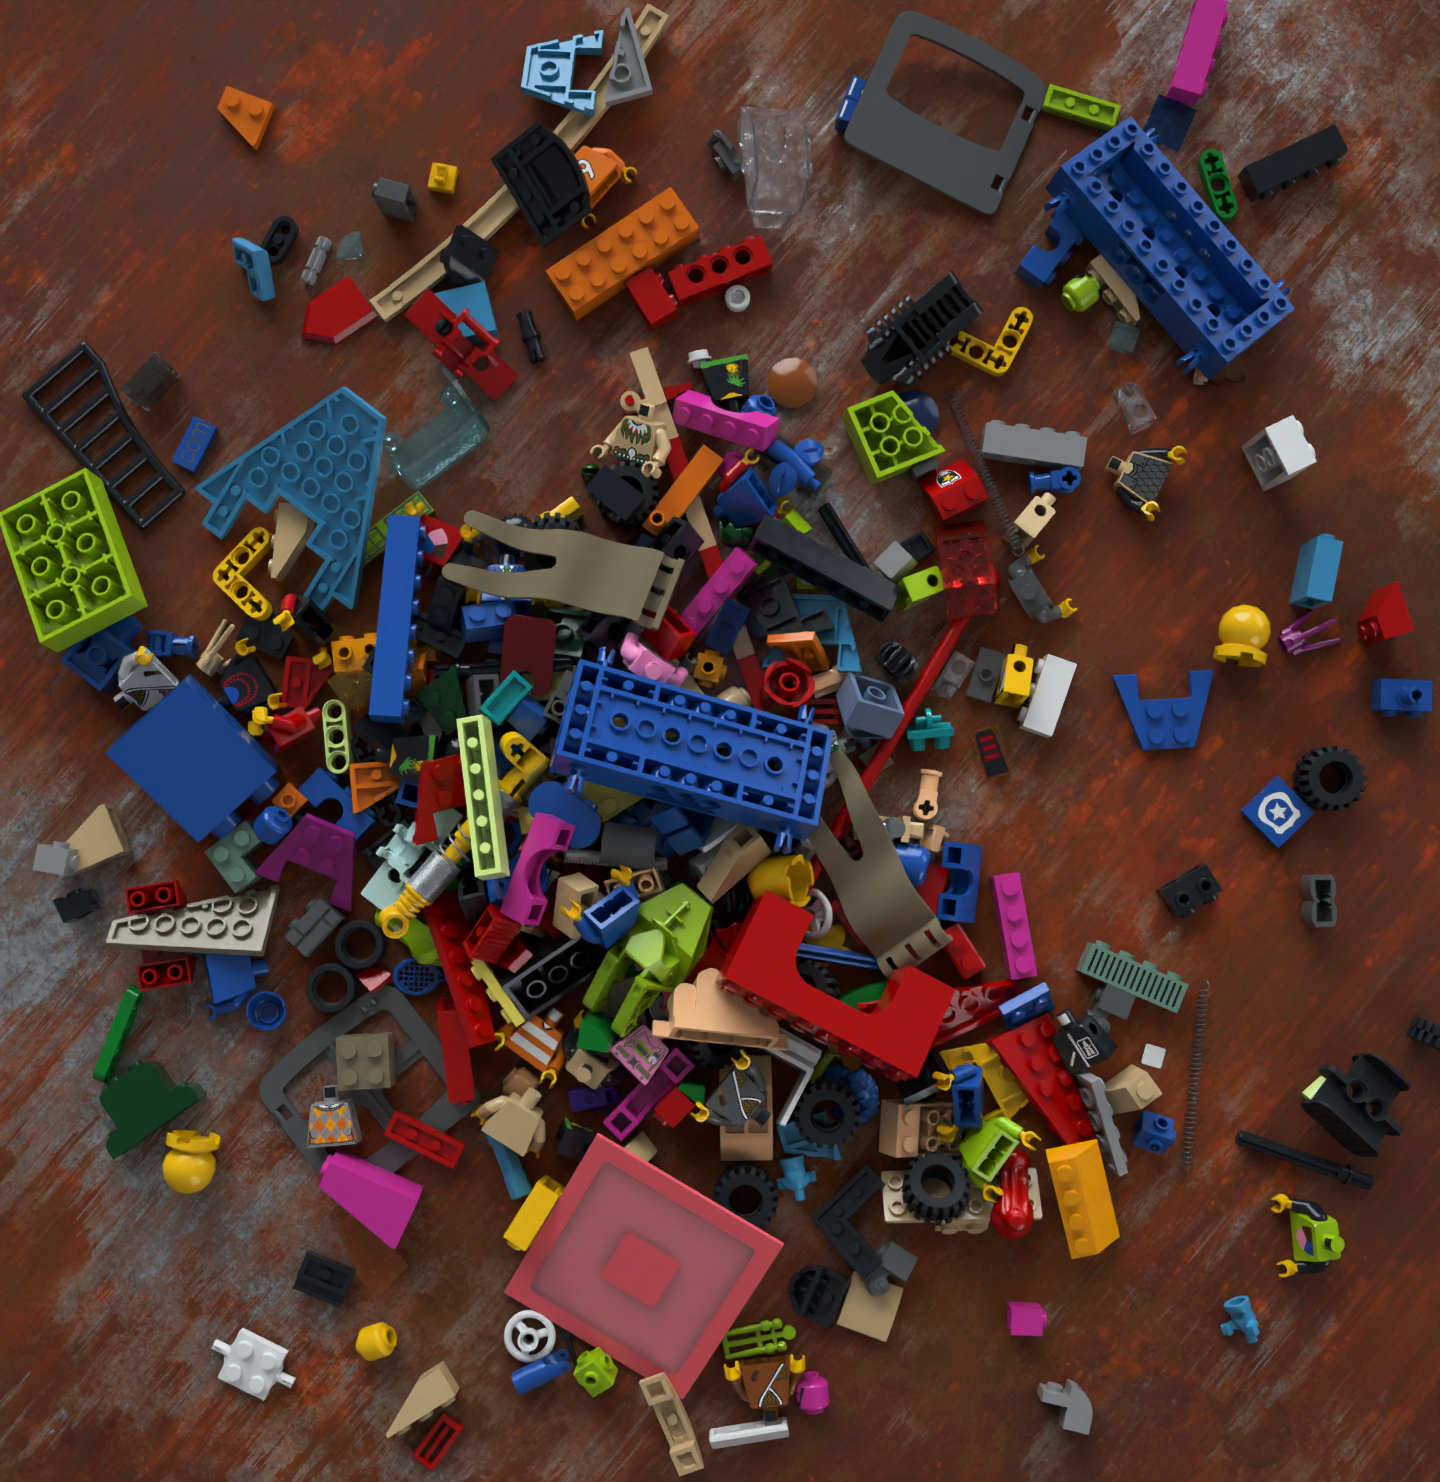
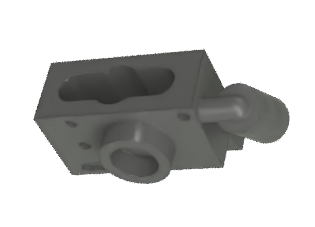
[707,129,745,181]

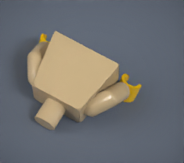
[470,1088,546,1158]

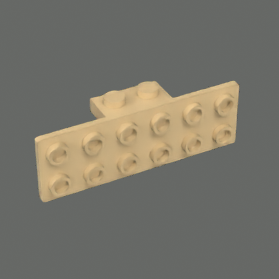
[881,1168,1043,1234]

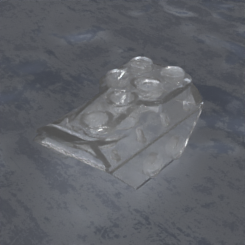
[737,106,812,229]

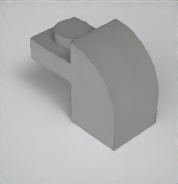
[1037,1379,1093,1435]

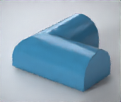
[231,238,276,301]

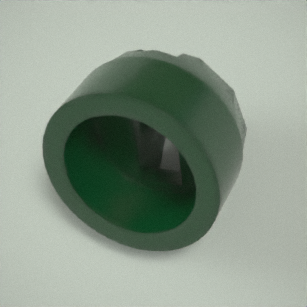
[581,463,600,484]

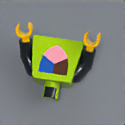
[1271,1194,1345,1278]

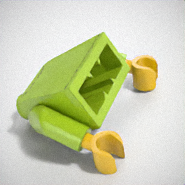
[959,1117,1041,1203]

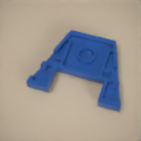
[1112,670,1213,750]

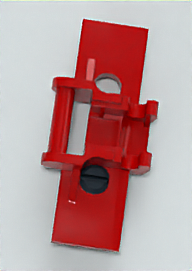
[404,288,519,401]

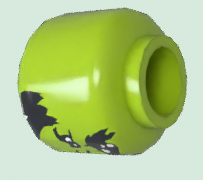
[1061,274,1100,312]

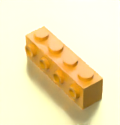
[331,633,440,675]

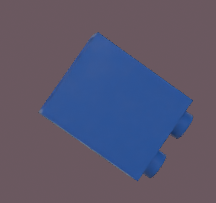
[106,674,280,843]

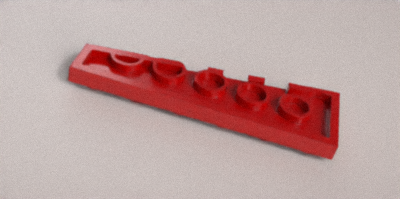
[422,891,496,1049]

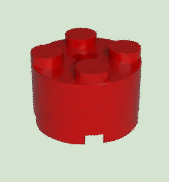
[759,659,815,719]

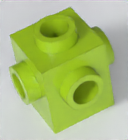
[573,1346,618,1397]

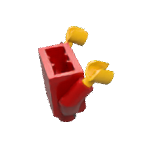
[248,706,323,756]

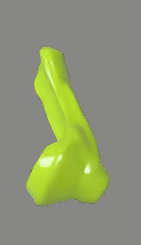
[374,907,442,967]

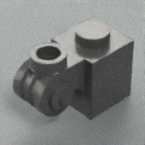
[1083,982,1136,1034]
[861,1241,918,1296]

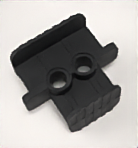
[1301,1053,1411,1157]

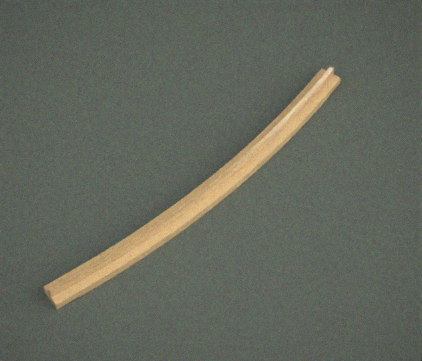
[369,3,669,323]

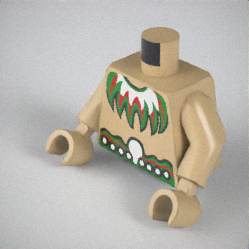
[590,403,671,479]

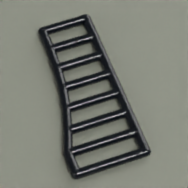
[22,341,185,530]

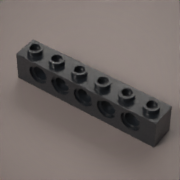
[575,516,704,658]

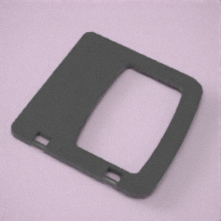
[844,11,1046,216]

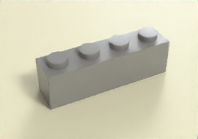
[979,420,1087,471]

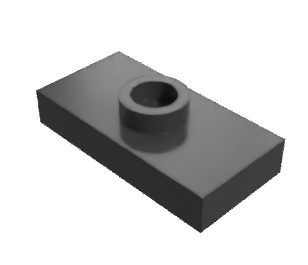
[965,647,1005,703]

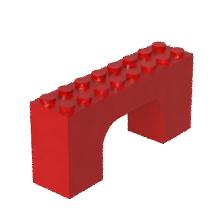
[714,890,956,1082]

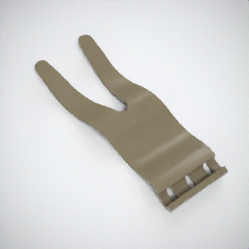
[442,510,685,631]
[808,751,953,980]

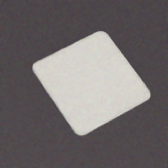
[1141,1044,1166,1068]

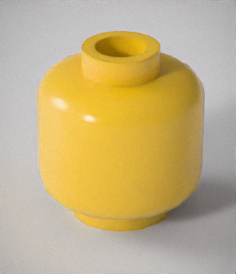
[356,1322,397,1361]

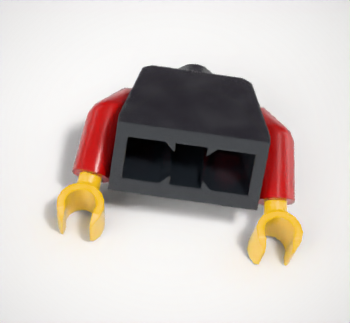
[273,593,339,670]

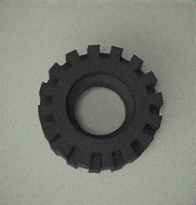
[1406,1016,1440,1051]

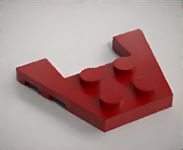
[412,753,511,846]

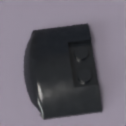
[491,122,591,247]

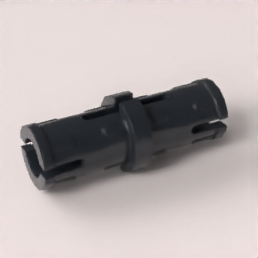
[516,310,546,364]

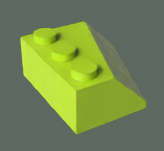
[841,390,946,486]

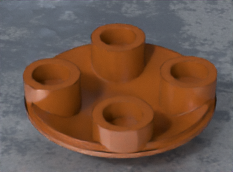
[767,358,817,409]

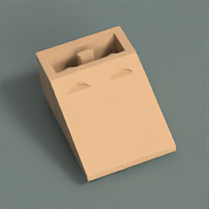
[879,1099,962,1158]

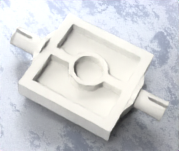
[211,1328,296,1401]

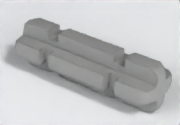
[301,236,332,285]

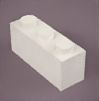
[1017,654,1077,738]

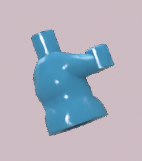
[776,1154,817,1201]
[1220,1296,1259,1344]

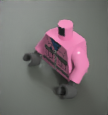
[620,621,699,687]

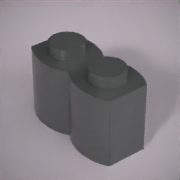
[372,177,418,222]
[1300,874,1337,927]

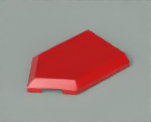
[301,276,377,345]

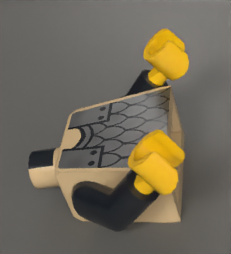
[1105,446,1188,521]

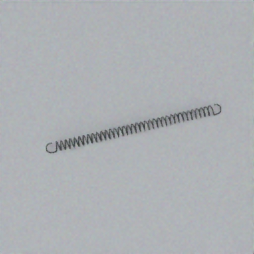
[946,393,1024,556]
[1181,980,1209,1176]

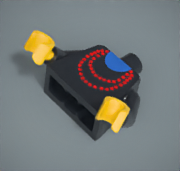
[215,638,287,717]

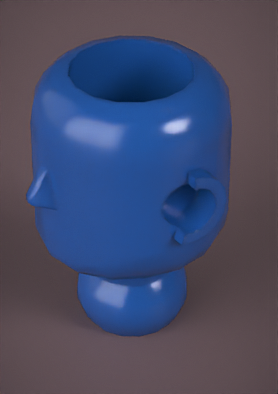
[893,841,931,887]

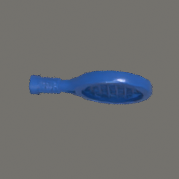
[392,957,447,996]

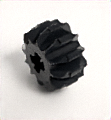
[874,640,919,683]
[707,885,750,913]

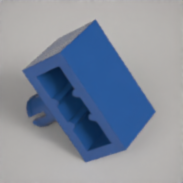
[1371,678,1433,718]

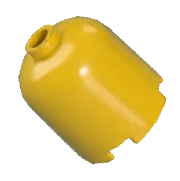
[747,854,814,907]

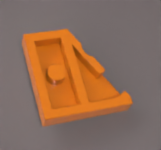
[217,86,275,150]
[766,631,831,672]
[349,762,402,814]

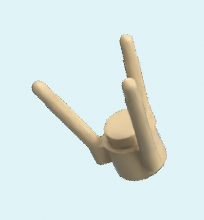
[196,619,248,676]

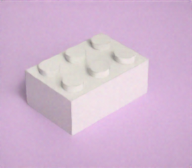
[1241,415,1317,491]

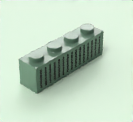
[1076,940,1189,1013]

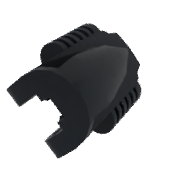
[861,271,984,388]

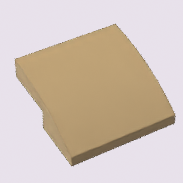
[836,1271,904,1342]

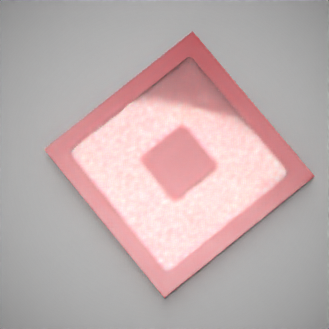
[504,1133,784,1400]

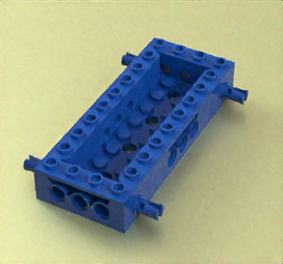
[1044,116,1295,380]
[549,647,833,854]

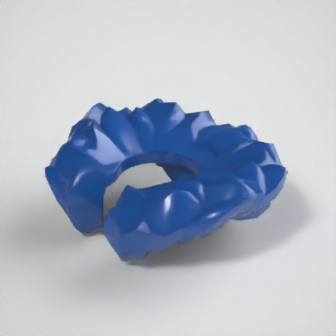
[821,1063,880,1124]

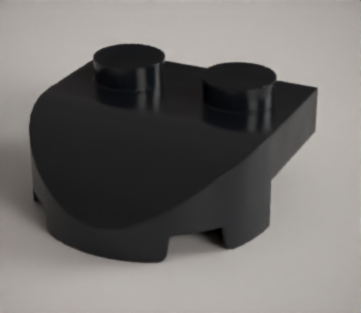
[440,225,500,287]
[788,1265,852,1329]

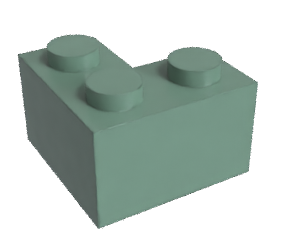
[205,820,266,893]

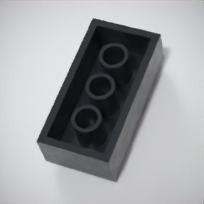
[494,933,608,1021]

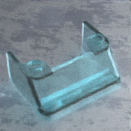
[382,363,490,490]

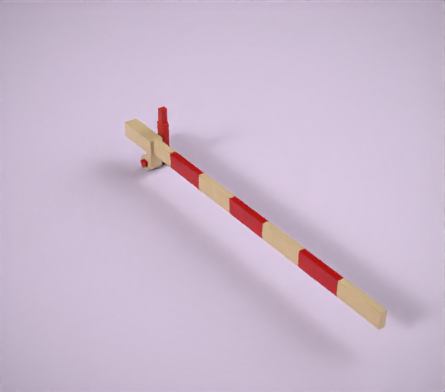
[620,347,779,769]

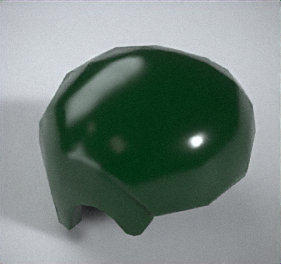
[718,521,756,549]

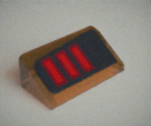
[971,724,1012,781]

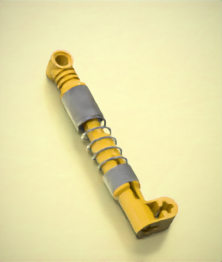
[379,731,550,939]

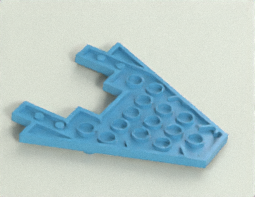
[195,387,387,613]

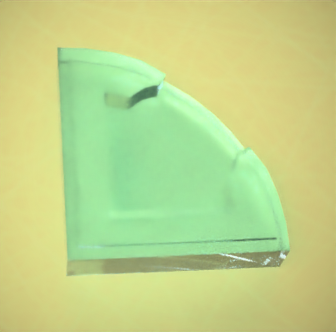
[337,231,363,260]

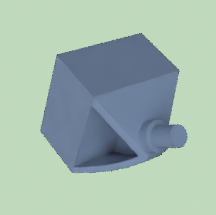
[835,671,905,750]

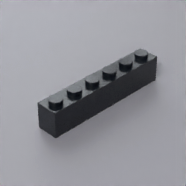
[747,514,901,623]

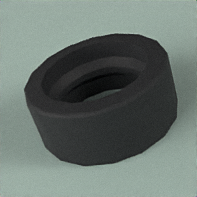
[335,920,387,969]
[306,963,358,1013]

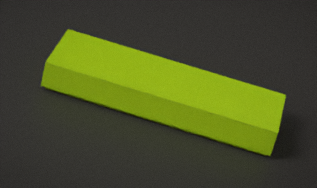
[1041,84,1121,131]

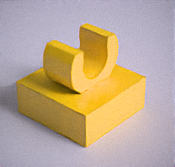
[428,162,458,194]

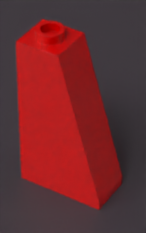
[437,996,476,1105]

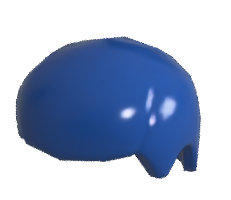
[246,991,287,1031]

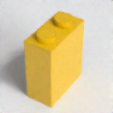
[503,1174,565,1251]

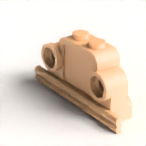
[652,968,787,1051]

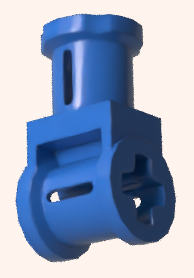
[1028,467,1081,495]
[146,630,198,658]

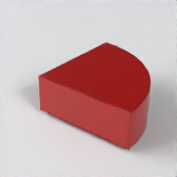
[355,968,393,995]

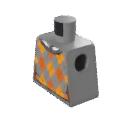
[307,1085,362,1148]

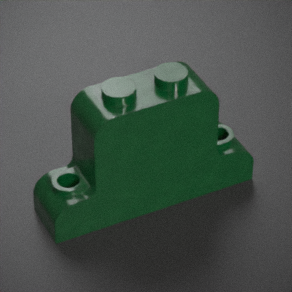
[100,1059,207,1160]

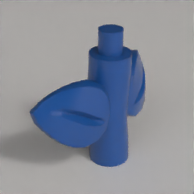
[767,439,824,497]

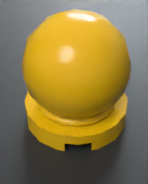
[1213,605,1271,667]
[162,1129,221,1194]

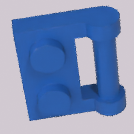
[998,982,1055,1031]

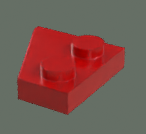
[281,656,334,710]

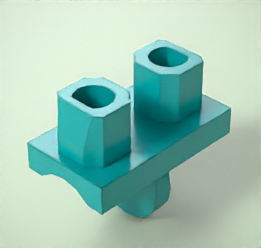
[904,708,954,751]

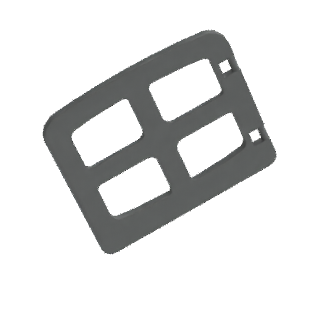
[259,985,481,1174]

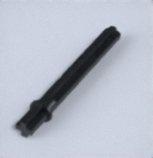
[434,657,573,681]
[1235,1130,1374,1190]

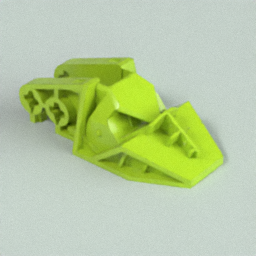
[582,883,713,1038]

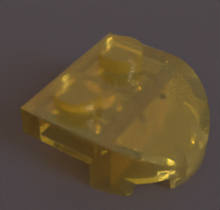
[327,652,373,711]

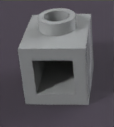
[874,541,918,584]
[32,841,79,876]

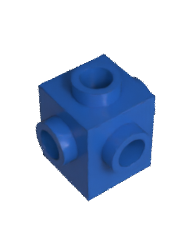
[1133,1110,1176,1155]

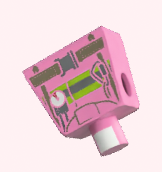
[609,1020,669,1085]

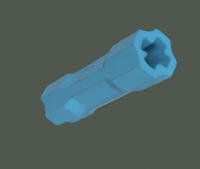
[485,1133,533,1200]

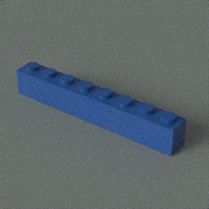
[369,514,426,723]

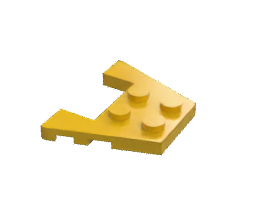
[939,1043,1029,1121]

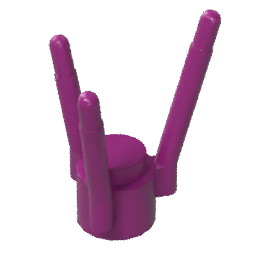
[1277,610,1342,656]

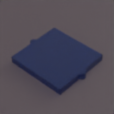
[1143,94,1197,151]

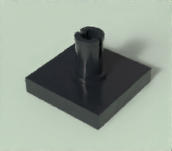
[893,1048,952,1106]

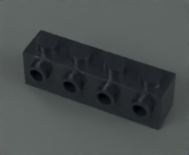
[1237,124,1349,203]

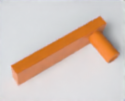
[642,444,724,537]

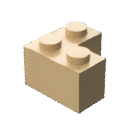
[553,872,605,939]

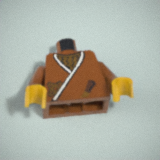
[724,1354,805,1422]

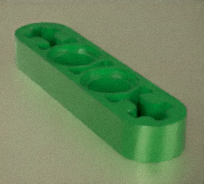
[92,985,145,1083]

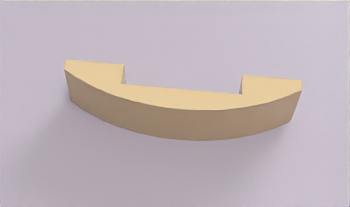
[639,1372,704,1477]

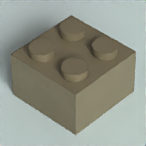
[335,1032,396,1091]

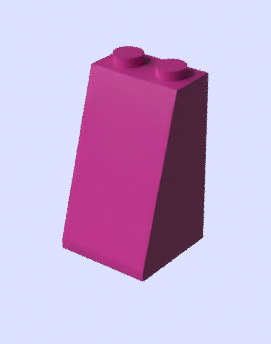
[318,1149,423,1249]

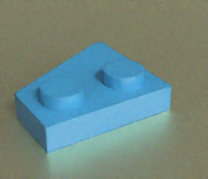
[776,1110,841,1160]

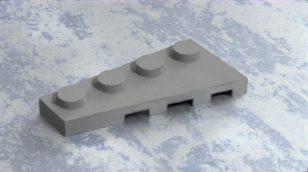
[1072,1069,1128,1177]

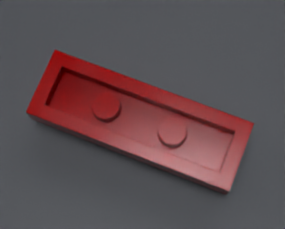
[383,1110,466,1169]

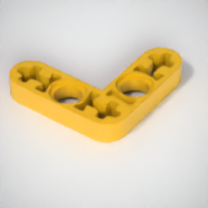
[947,307,1033,377]
[213,527,272,621]

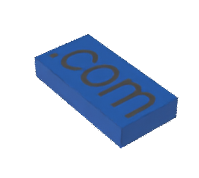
[172,417,219,474]

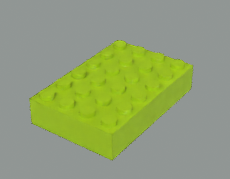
[0,468,148,653]

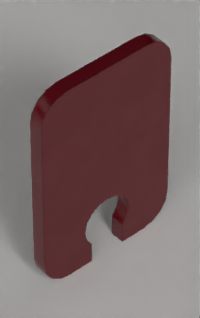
[500,615,557,696]

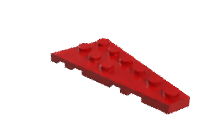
[857,979,1022,1049]
[986,1013,1105,1161]

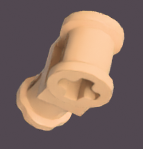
[913,769,943,821]

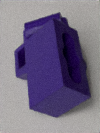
[568,1085,621,1113]

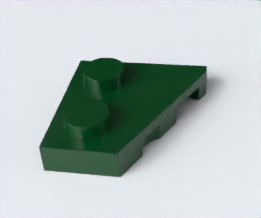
[415,665,468,736]

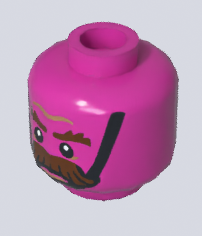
[795,1371,830,1415]

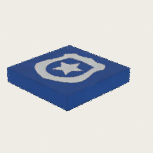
[1239,776,1314,848]

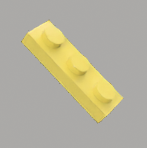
[470,959,525,1027]

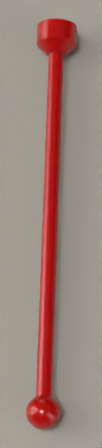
[800,565,1001,909]

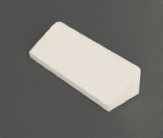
[709,1417,789,1449]

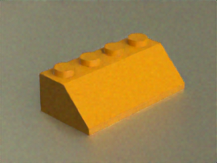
[1045,1139,1120,1259]

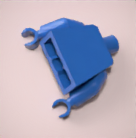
[193,953,268,1020]

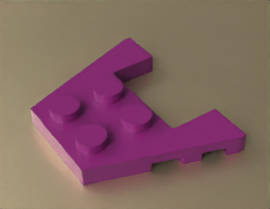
[256,813,356,912]

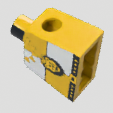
[994,644,1034,708]

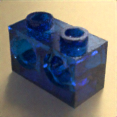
[704,597,751,657]

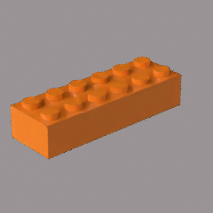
[545,187,700,321]

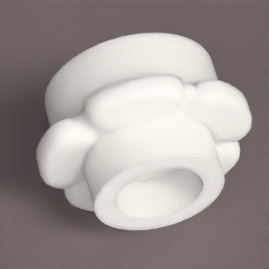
[687,349,712,369]

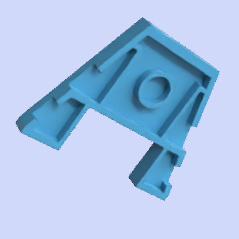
[521,30,604,116]
[763,594,862,674]

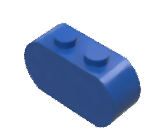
[528,781,603,849]

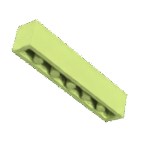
[456,714,510,881]

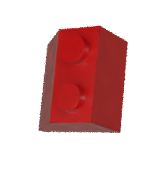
[1357,581,1415,646]

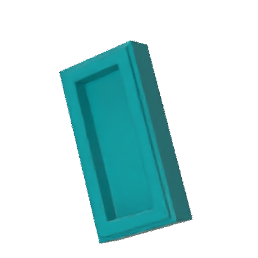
[478,670,533,727]

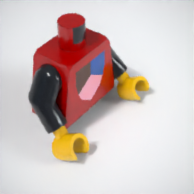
[405,500,480,580]

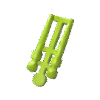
[722,1318,796,1360]

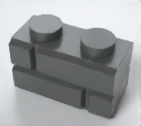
[285,898,347,957]

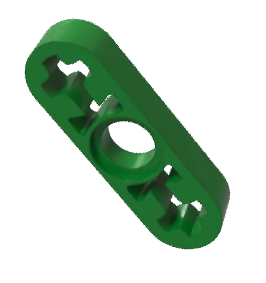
[1197,149,1238,223]

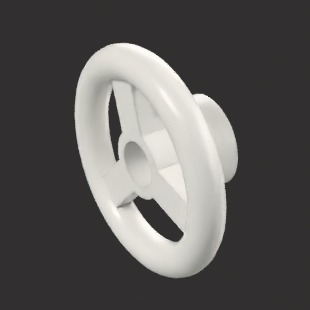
[803,888,833,939]
[504,1310,556,1363]

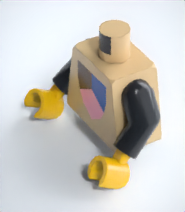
[562,1010,630,1090]

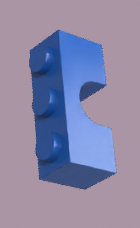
[1015,211,1085,290]
[493,694,550,776]
[298,767,379,843]
[936,841,983,923]

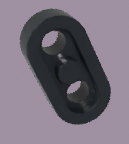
[260,216,299,266]

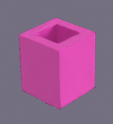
[1007,1302,1047,1336]

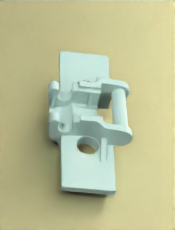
[360,808,463,910]

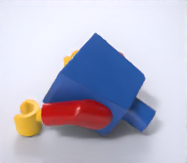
[713,447,794,528]

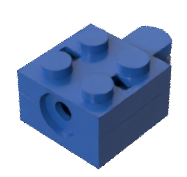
[60,615,141,694]

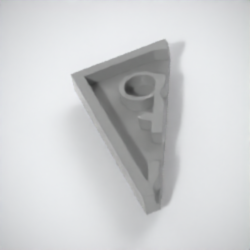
[605,8,653,107]

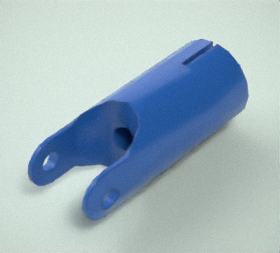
[511,1349,571,1395]

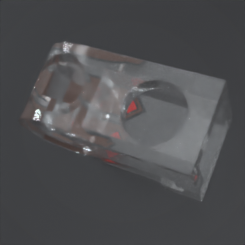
[1112,381,1156,435]
[931,650,975,702]

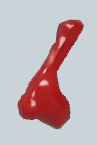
[990,1149,1034,1240]

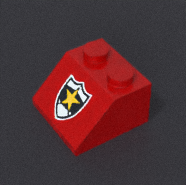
[917,458,989,526]

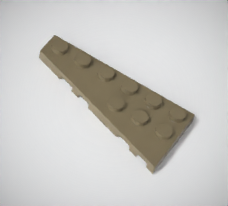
[106,884,280,956]

